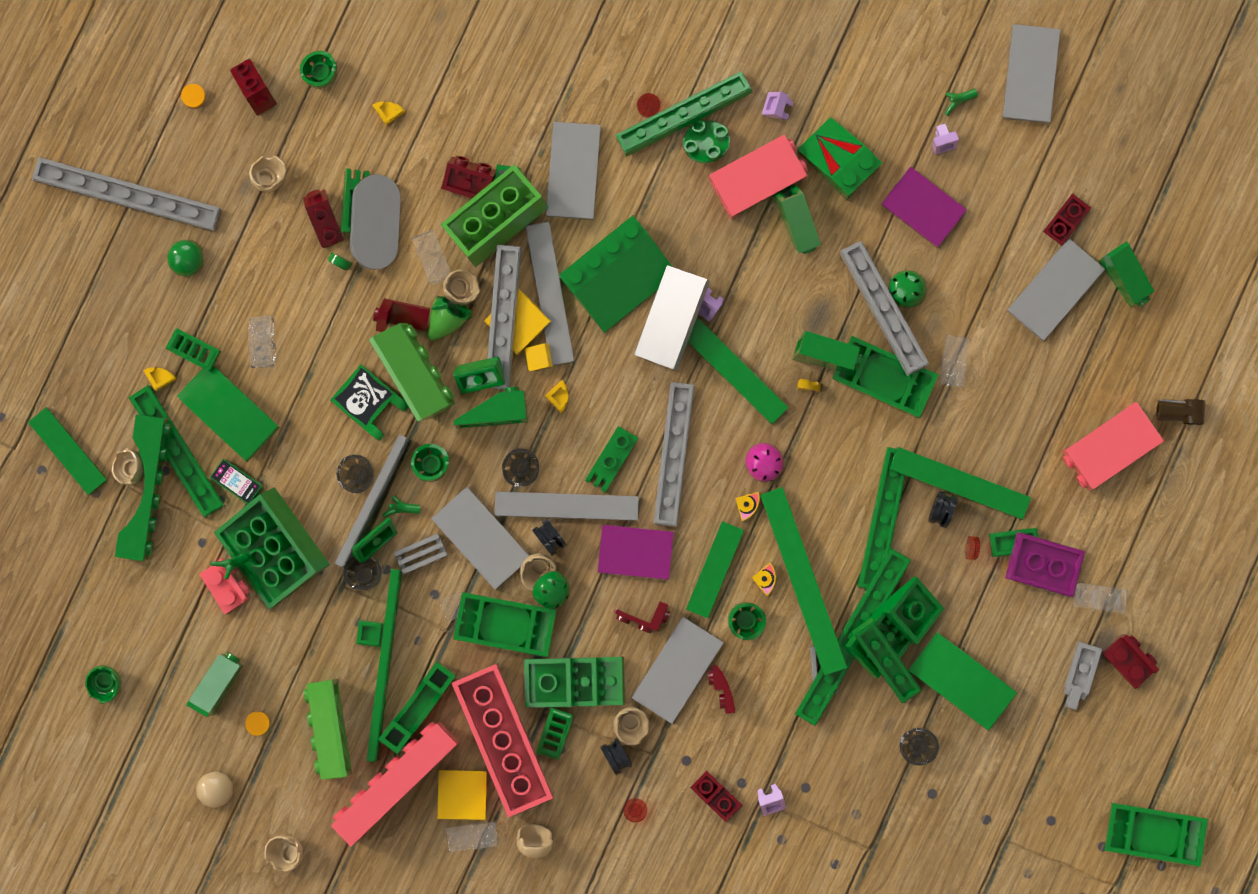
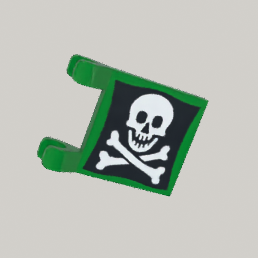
[330,364,409,441]

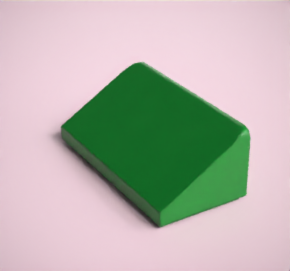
[453,356,505,394]
[352,517,398,563]

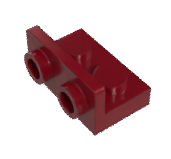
[441,156,496,198]
[1101,634,1159,689]

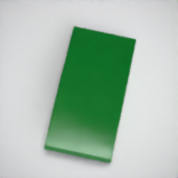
[177,366,280,462]
[845,576,945,679]
[908,632,1018,731]
[524,657,625,707]

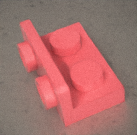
[199,558,250,614]

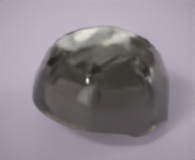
[502,448,539,487]
[336,455,375,493]
[343,556,382,592]
[899,727,939,766]

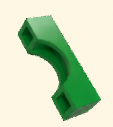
[378,661,458,754]

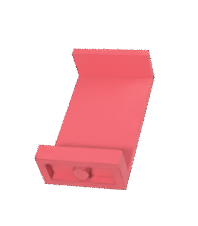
[709,134,808,220]
[1062,402,1164,490]

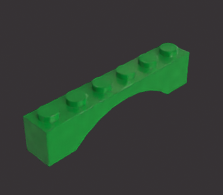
[115,414,171,561]

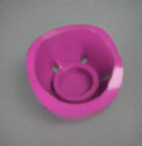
[745,443,784,482]

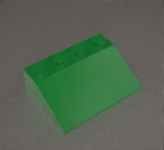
[559,215,673,333]
[214,487,330,610]

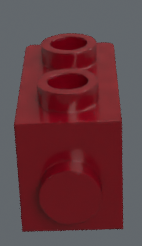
[230,59,277,116]
[303,189,344,248]
[373,298,430,332]
[613,601,671,634]

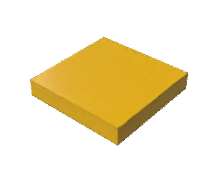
[485,288,552,355]
[437,770,487,820]

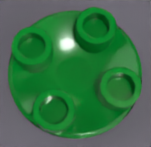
[683,120,730,163]

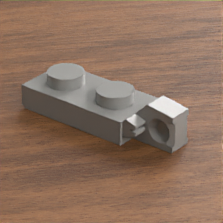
[1063,642,1102,710]

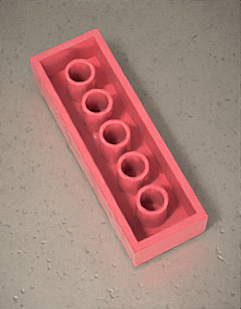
[452,663,554,817]
[331,722,460,847]

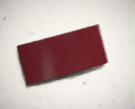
[1043,193,1091,246]
[708,665,735,714]
[690,770,743,823]

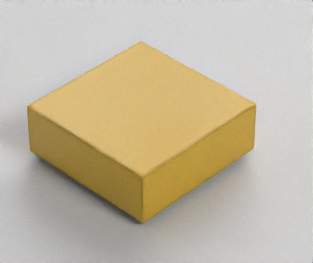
[525,343,553,372]

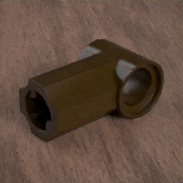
[1156,399,1205,425]

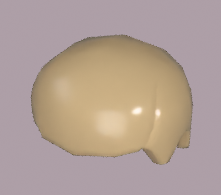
[249,156,287,192]
[443,269,480,306]
[111,448,145,485]
[520,553,556,591]
[613,707,649,745]
[196,771,233,808]
[516,824,553,859]
[264,835,303,872]

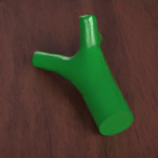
[945,88,978,116]
[382,496,420,518]
[210,553,249,579]

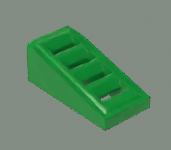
[166,328,222,372]
[536,707,574,760]

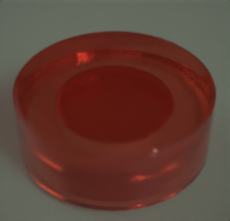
[637,93,660,118]
[965,536,980,560]
[623,798,647,823]

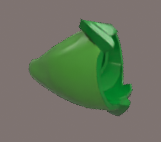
[427,296,472,341]

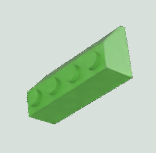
[440,165,549,268]
[369,323,455,422]
[303,679,352,780]

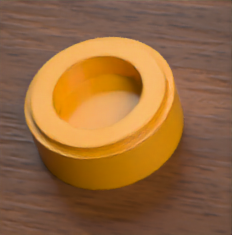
[181,84,206,109]
[245,711,270,736]

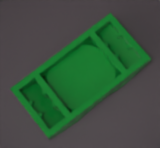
[832,336,939,418]
[453,592,556,657]
[1104,802,1208,867]

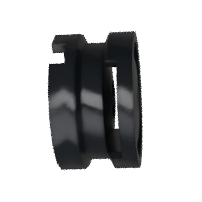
[928,491,958,528]
[532,519,567,556]
[600,737,633,776]

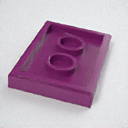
[881,166,967,248]
[598,525,674,580]
[1005,532,1085,597]

